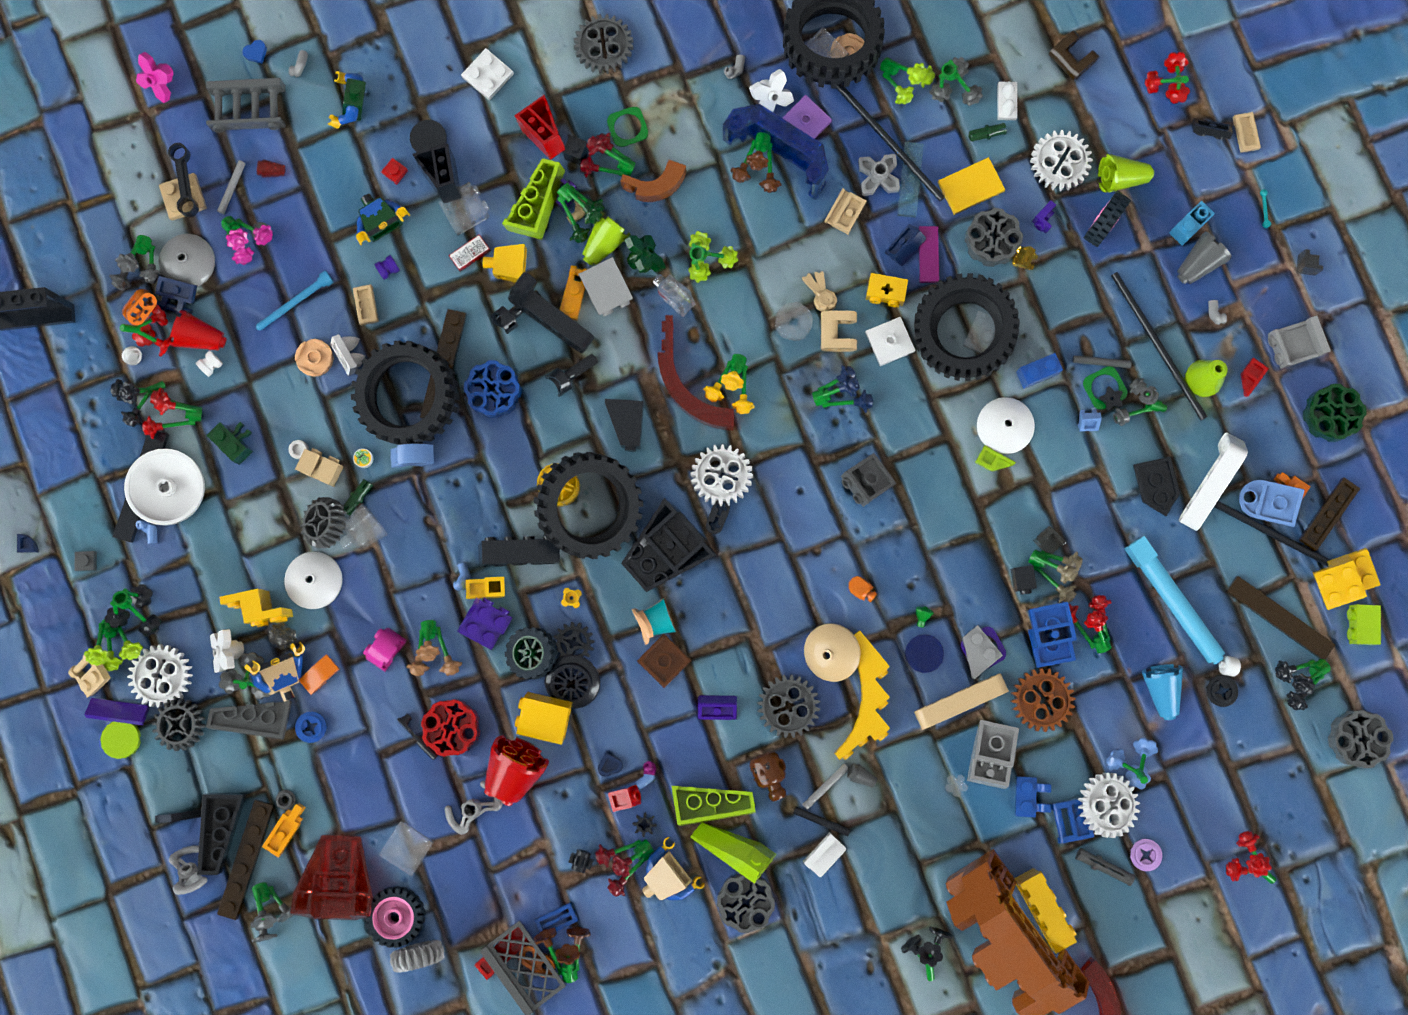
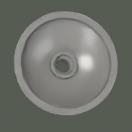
[159,234,215,287]

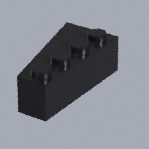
[197,793,247,875]

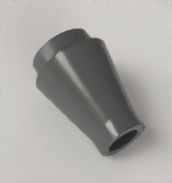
[847,763,878,788]

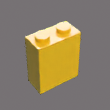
[515,692,573,745]

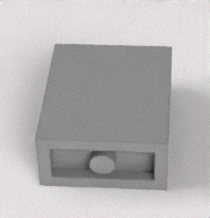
[578,257,633,317]
[1268,316,1331,369]

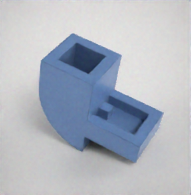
[390,444,434,468]

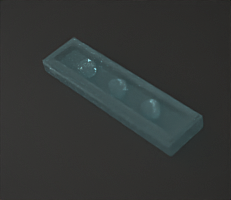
[897,142,924,218]

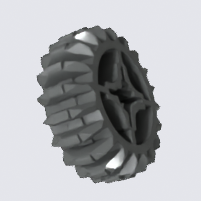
[300,497,347,549]
[151,698,206,751]

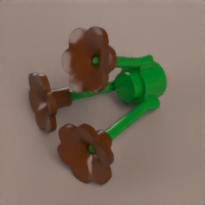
[534,927,591,983]

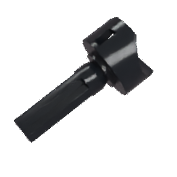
[490,290,542,334]
[545,353,598,397]

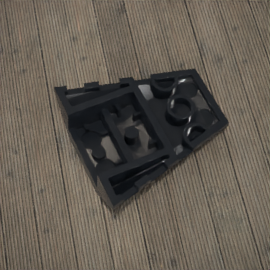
[621,498,716,592]

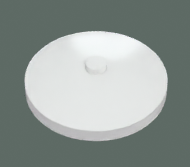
[124,449,205,525]

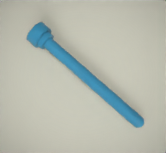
[256,270,334,331]

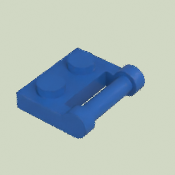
[1051,797,1094,844]

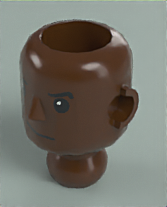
[750,751,787,802]

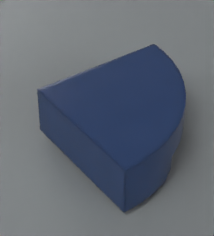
[17,534,39,553]

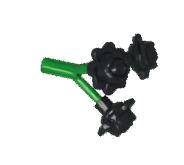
[110,379,166,427]

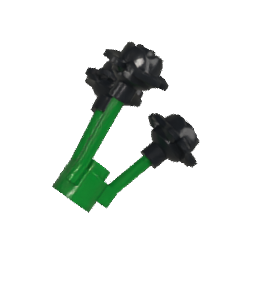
[1275,659,1331,711]

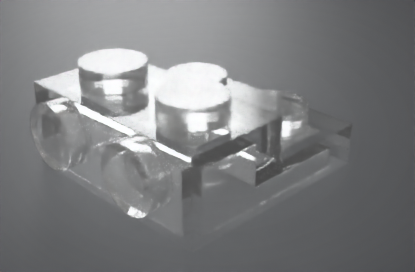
[438,182,490,236]

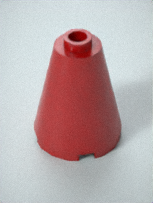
[170,310,227,351]

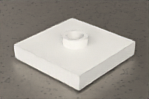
[865,317,915,366]

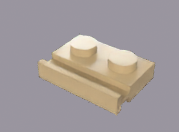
[825,188,866,235]

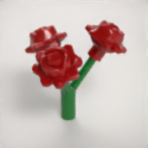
[1226,831,1276,884]

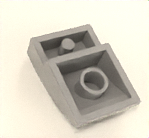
[967,720,1019,789]

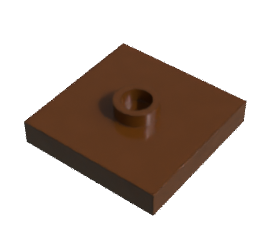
[637,634,692,688]

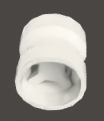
[195,351,223,377]

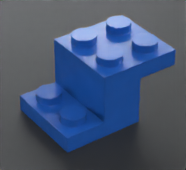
[1028,602,1077,668]

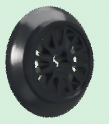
[544,655,600,709]

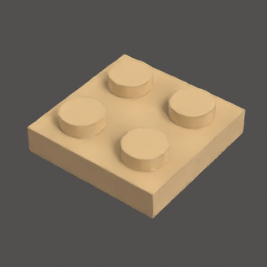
[159,173,207,221]

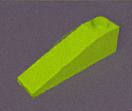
[690,822,776,884]

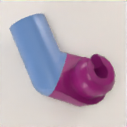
[635,761,657,790]

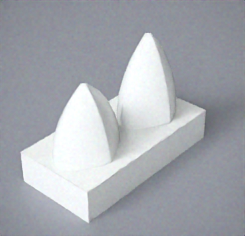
[997,81,1017,120]
[330,334,365,376]

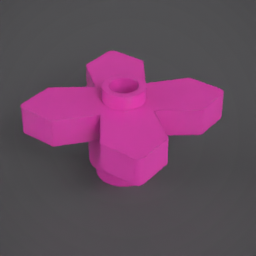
[136,52,173,103]

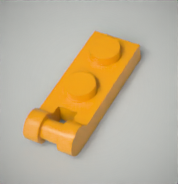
[560,265,587,321]

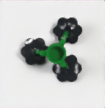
[104,584,162,637]

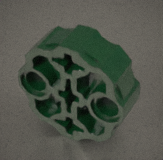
[1303,384,1367,442]

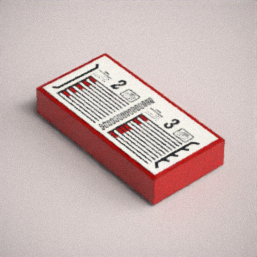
[449,234,491,272]

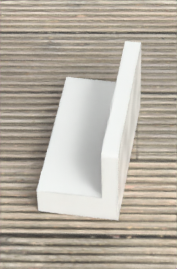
[803,832,846,877]

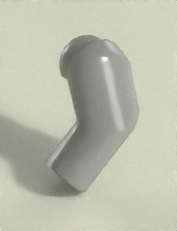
[289,50,308,77]
[724,55,745,79]
[1208,300,1227,325]

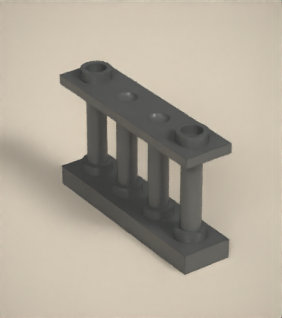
[206,78,286,133]

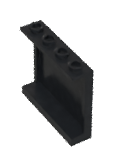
[0,287,76,331]

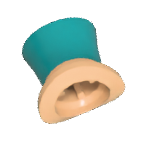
[632,598,676,645]

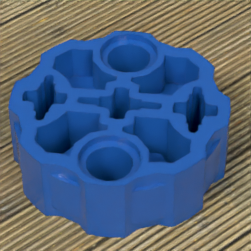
[464,360,522,418]

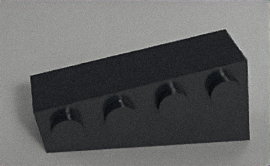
[478,536,560,568]

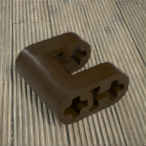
[1048,30,1100,81]

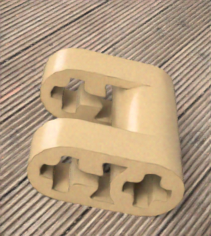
[821,311,857,352]

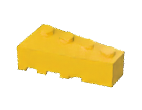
[1015,868,1077,954]

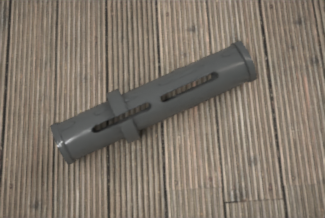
[1075,848,1135,886]

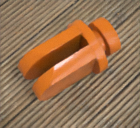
[849,576,877,603]

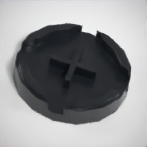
[410,120,447,153]

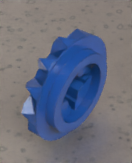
[295,712,327,743]

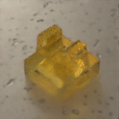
[1012,246,1038,270]

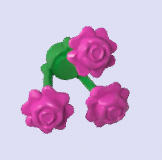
[221,216,273,265]

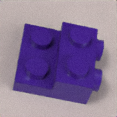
[457,597,512,650]

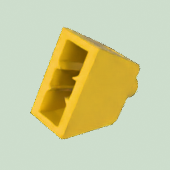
[483,244,527,282]

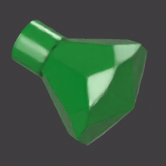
[916,606,934,628]

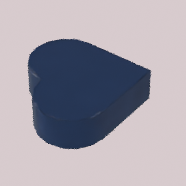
[598,752,623,777]

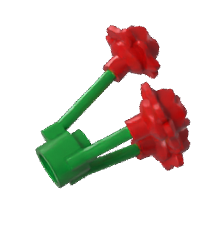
[142,387,202,439]
[1069,595,1112,653]

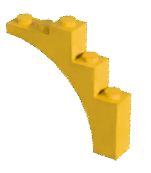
[834,630,890,760]

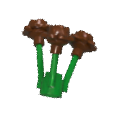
[730,132,782,193]

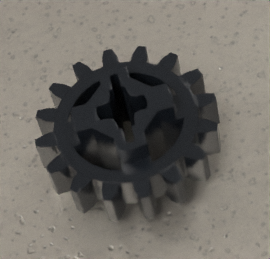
[553,622,595,657]

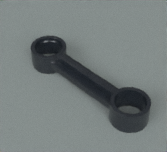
[168,143,199,217]

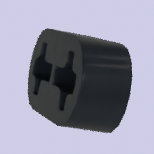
[706,501,730,535]

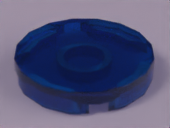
[905,634,944,673]

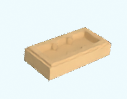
[1232,112,1261,153]
[353,284,379,326]

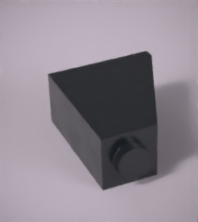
[605,399,644,452]

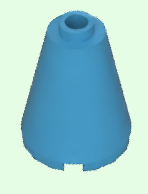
[1142,664,1183,720]

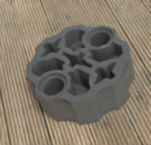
[965,208,1023,267]
[1328,710,1394,768]
[717,874,775,933]

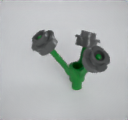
[1113,378,1167,426]

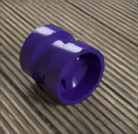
[374,255,400,280]

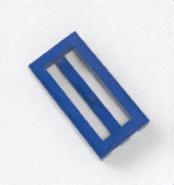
[534,902,579,932]

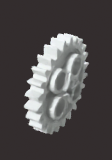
[1030,130,1093,192]
[691,444,753,506]
[127,644,193,708]
[1078,773,1140,838]

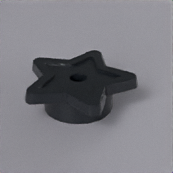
[1099,386,1123,411]

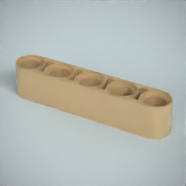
[914,673,1009,730]

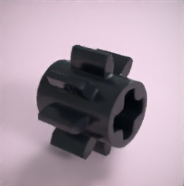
[632,812,657,837]
[568,849,594,873]

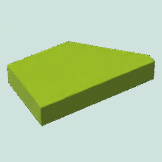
[975,445,1016,472]

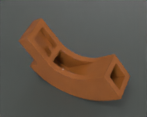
[620,160,687,202]

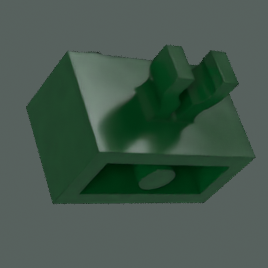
[206,422,253,465]

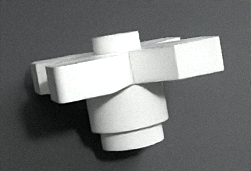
[749,69,794,119]
[210,629,244,673]

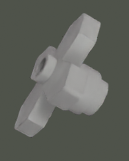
[858,154,900,196]

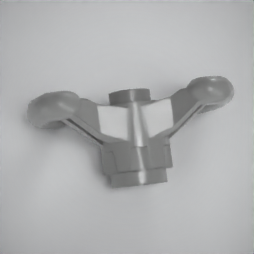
[445,780,503,835]
[169,845,207,895]

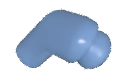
[136,519,158,544]
[453,562,471,591]

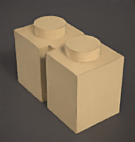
[295,448,344,487]

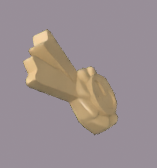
[802,271,837,312]

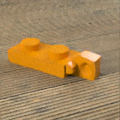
[262,803,306,857]

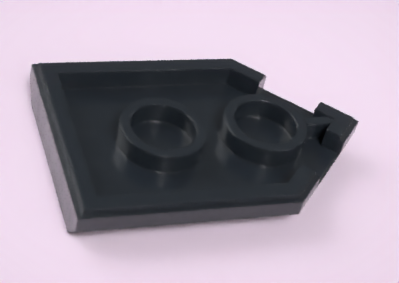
[1133,457,1180,517]

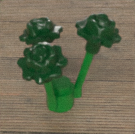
[556,182,605,243]

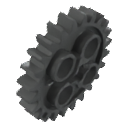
[574,14,634,74]
[757,675,820,738]

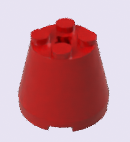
[484,735,549,806]

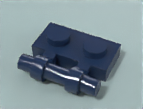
[155,276,198,316]

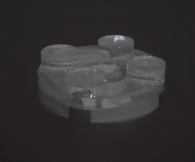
[775,302,813,341]

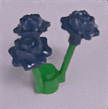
[812,365,873,413]

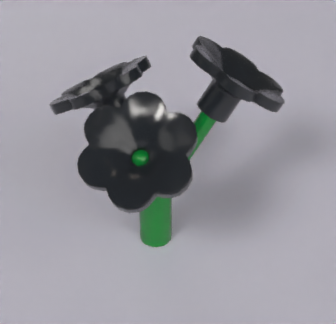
[901,926,953,981]

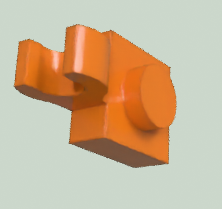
[1273,472,1311,499]

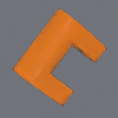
[122,289,157,325]

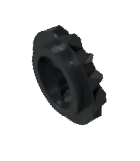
[1206,676,1238,707]

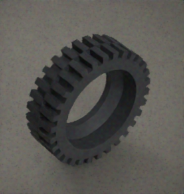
[914,273,1020,381]

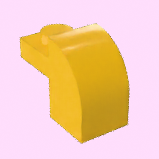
[466,577,505,599]

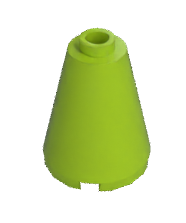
[1098,154,1154,193]
[582,212,631,266]
[1184,359,1228,397]

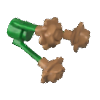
[407,620,462,676]

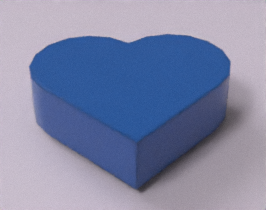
[242,40,267,64]

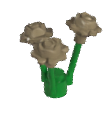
[1028,549,1083,603]

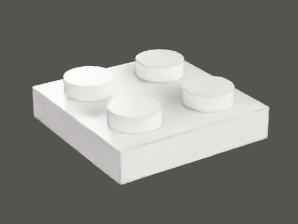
[461,48,514,101]

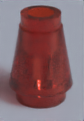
[257,159,286,178]

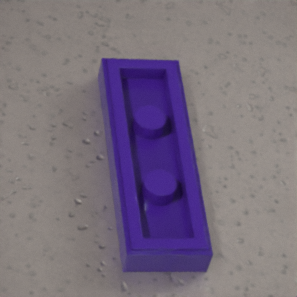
[84,698,149,726]

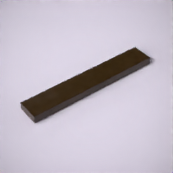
[1225,576,1335,660]

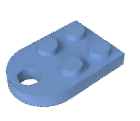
[1239,480,1304,527]

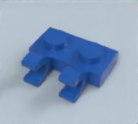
[1015,776,1051,818]

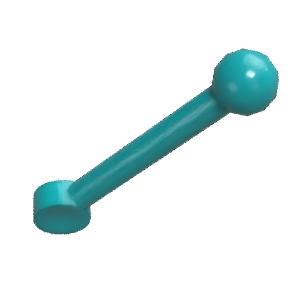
[1260,189,1271,228]

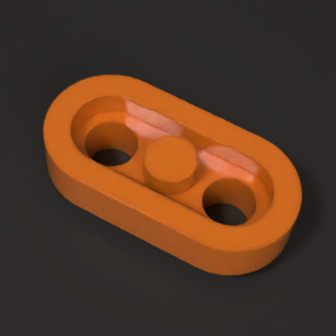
[519,945,556,978]

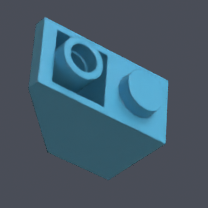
[1169,201,1215,246]

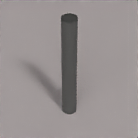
[1072,355,1131,368]

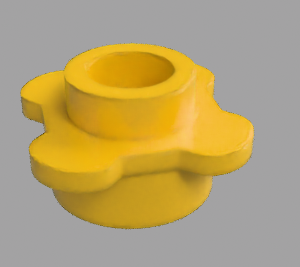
[561,588,582,608]

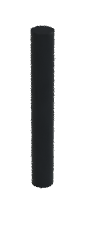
[793,807,851,836]

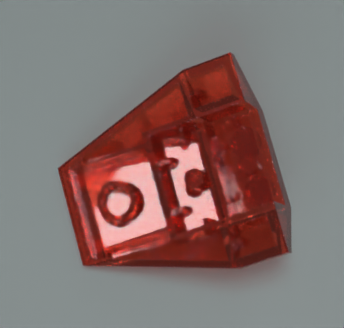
[290,835,373,920]

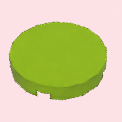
[100,722,141,759]

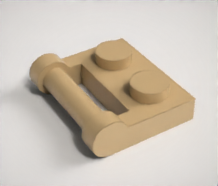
[68,655,111,698]

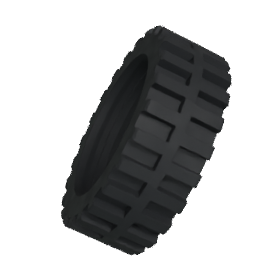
[783,0,885,89]
[351,341,460,445]
[534,452,643,559]

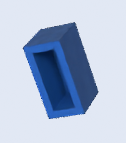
[1016,353,1063,389]

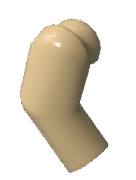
[566,197,586,225]

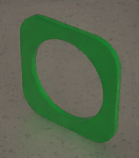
[607,107,648,147]
[1083,366,1128,410]

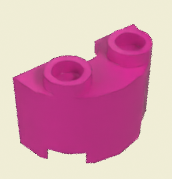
[363,628,407,672]

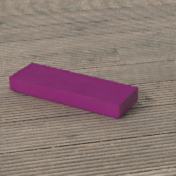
[918,226,939,283]

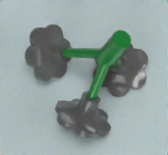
[219,652,270,700]

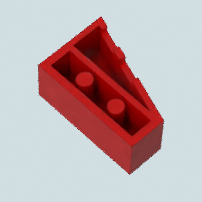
[514,95,565,160]

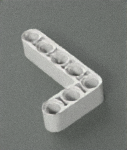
[1179,432,1248,531]

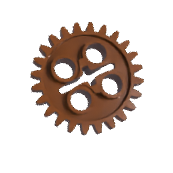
[1010,668,1076,732]

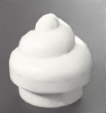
[122,346,142,365]

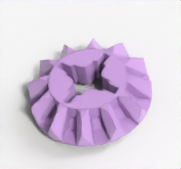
[1130,839,1162,871]

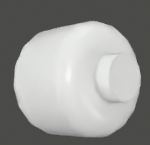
[1218,656,1241,677]

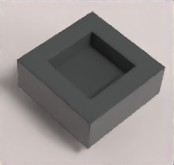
[74,551,97,571]

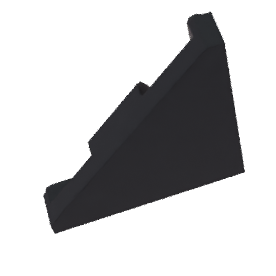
[155,809,202,823]

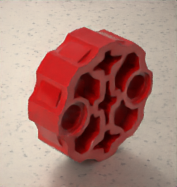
[421,699,480,757]

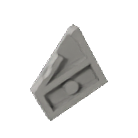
[962,625,1003,679]

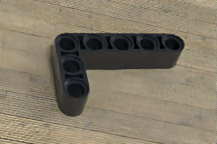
[508,272,594,354]

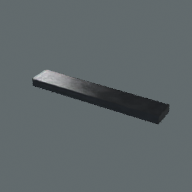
[112,431,169,543]

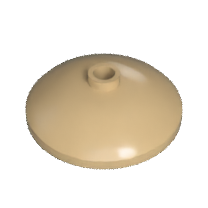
[804,623,861,682]

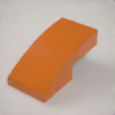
[299,654,340,695]

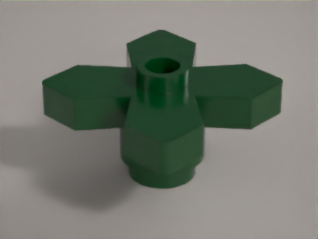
[625,235,666,273]

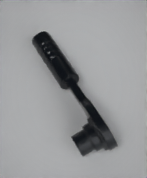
[396,714,438,760]

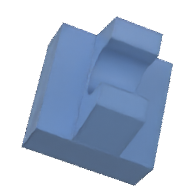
[1078,409,1102,432]

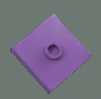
[780,95,832,147]

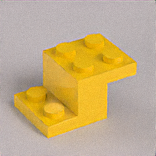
[1313,548,1381,610]
[219,589,293,628]

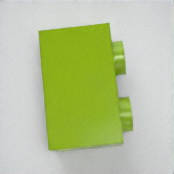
[1347,604,1381,645]

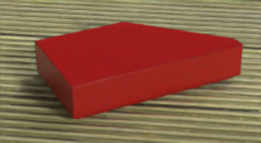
[1240,357,1269,397]

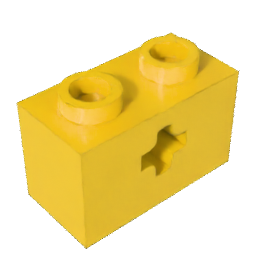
[865,273,908,307]

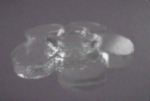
[945,775,968,797]

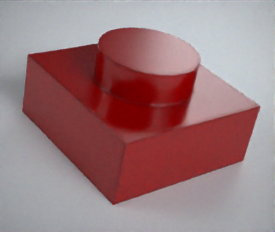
[381,158,408,185]

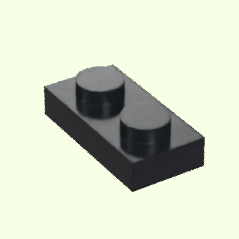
[1191,118,1233,140]

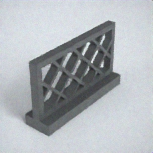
[480,920,566,1015]

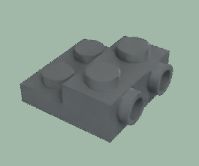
[841,453,897,507]

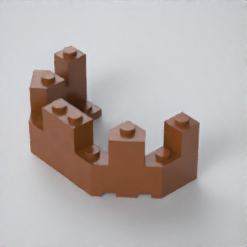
[945,849,1090,1015]

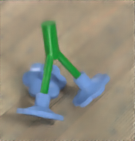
[1106,738,1158,789]

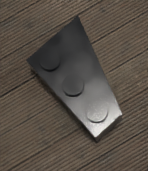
[412,143,462,203]

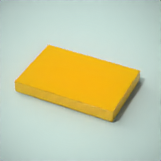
[937,157,1005,215]

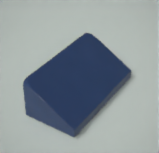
[884,224,926,266]

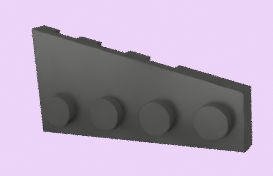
[206,701,292,740]

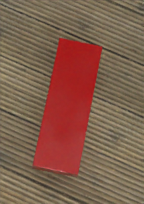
[474,927,529,980]

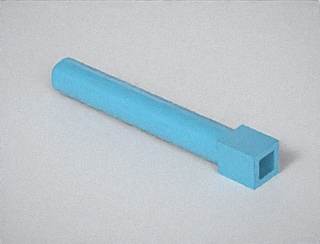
[1124,536,1225,665]

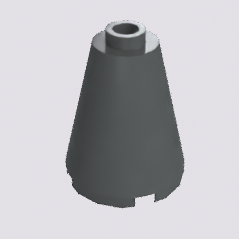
[1177,231,1232,284]

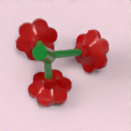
[1145,52,1190,104]
[120,305,172,357]

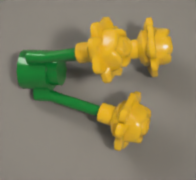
[703,354,755,414]

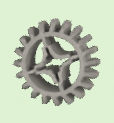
[390,940,444,973]

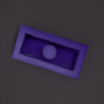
[698,695,737,720]

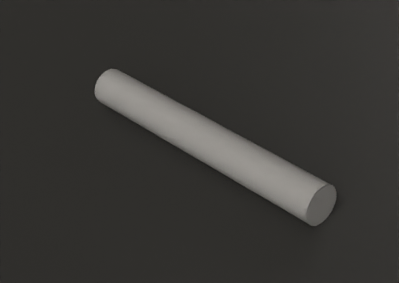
[217,160,245,214]
[802,764,849,810]

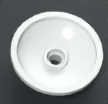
[977,397,1035,454]
[284,552,342,609]

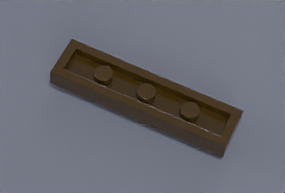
[1298,477,1360,551]

